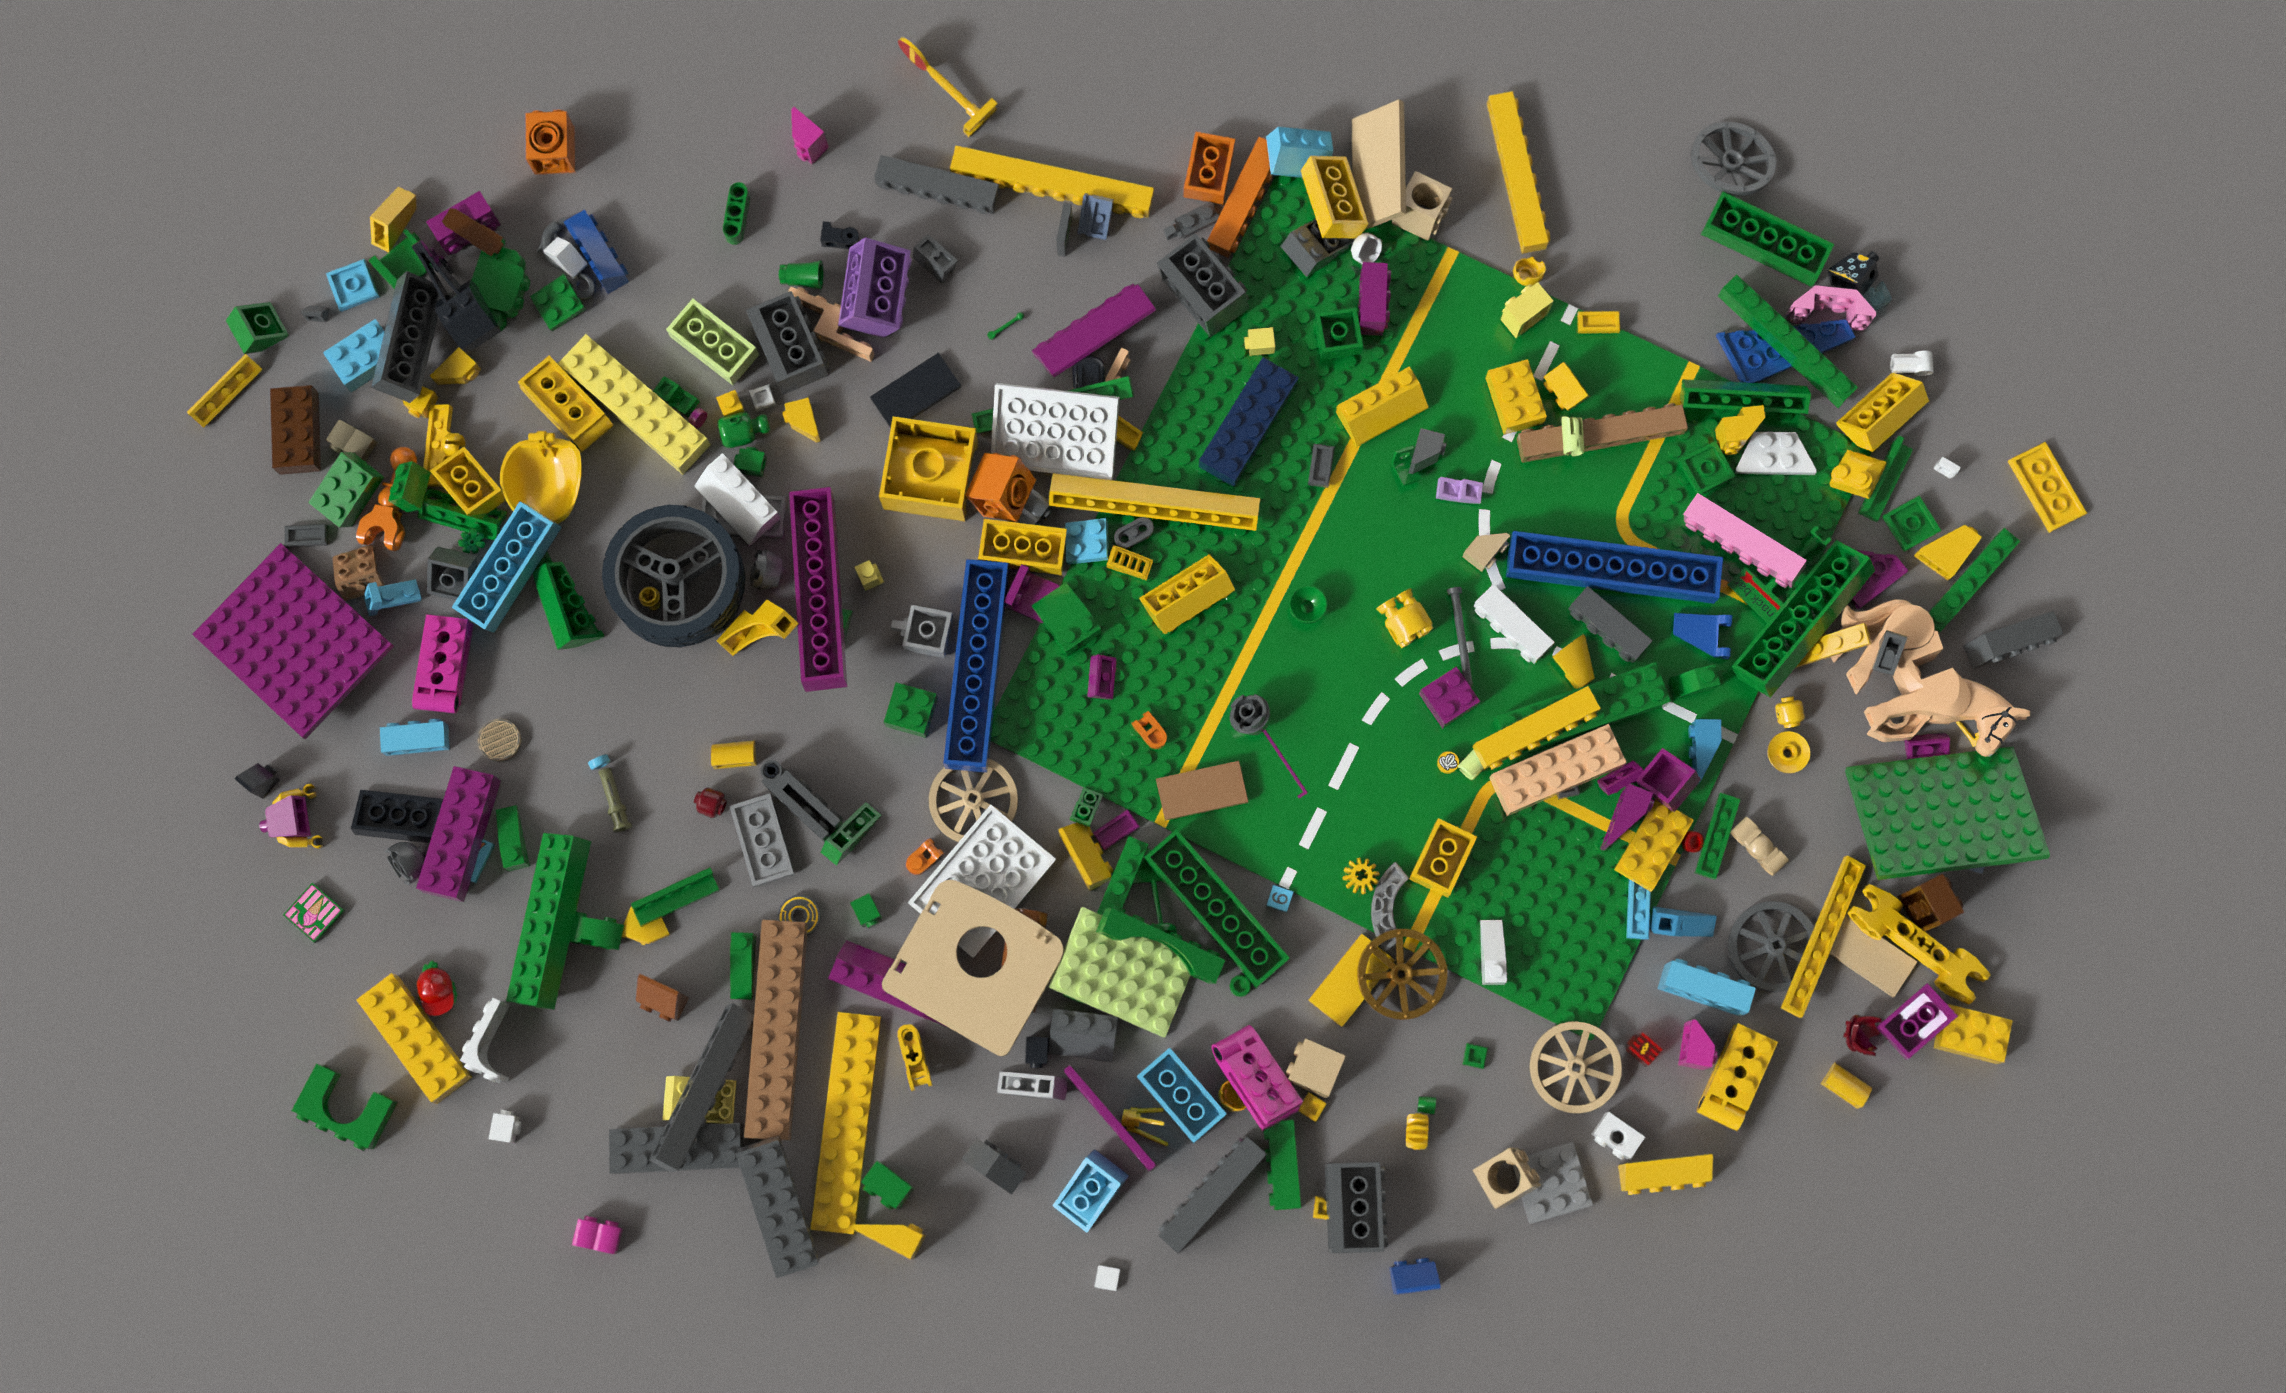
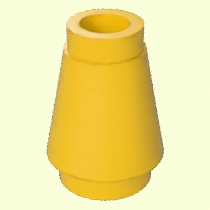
[639,587,660,610]

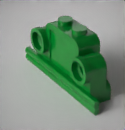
[471,239,530,331]

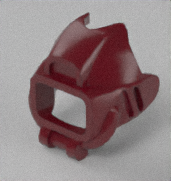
[1843,1014,1882,1057]

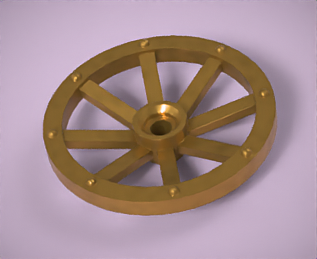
[1357,929,1447,1020]

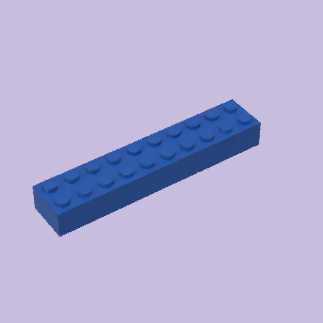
[1506,531,1723,604]
[943,559,1009,773]

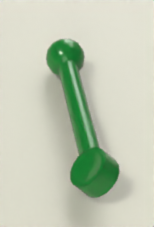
[987,312,1024,340]

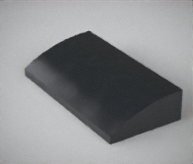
[351,790,443,843]

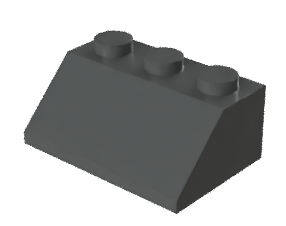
[1048,1009,1118,1062]

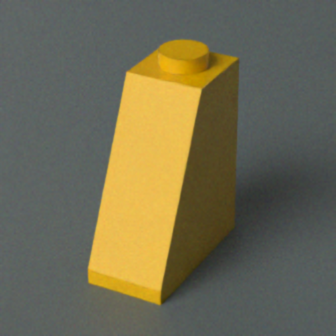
[370,186,416,252]
[1914,525,1982,580]

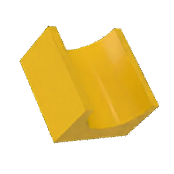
[879,416,979,521]

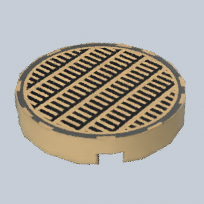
[478,719,522,761]

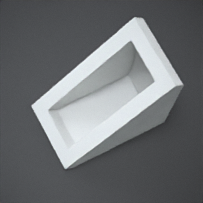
[543,237,588,279]

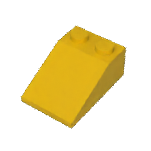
[852,1223,926,1259]

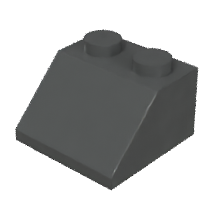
[427,546,477,600]

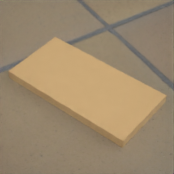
[1352,100,1406,230]

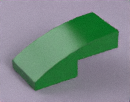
[653,376,700,418]

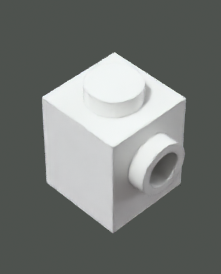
[489,1110,521,1143]

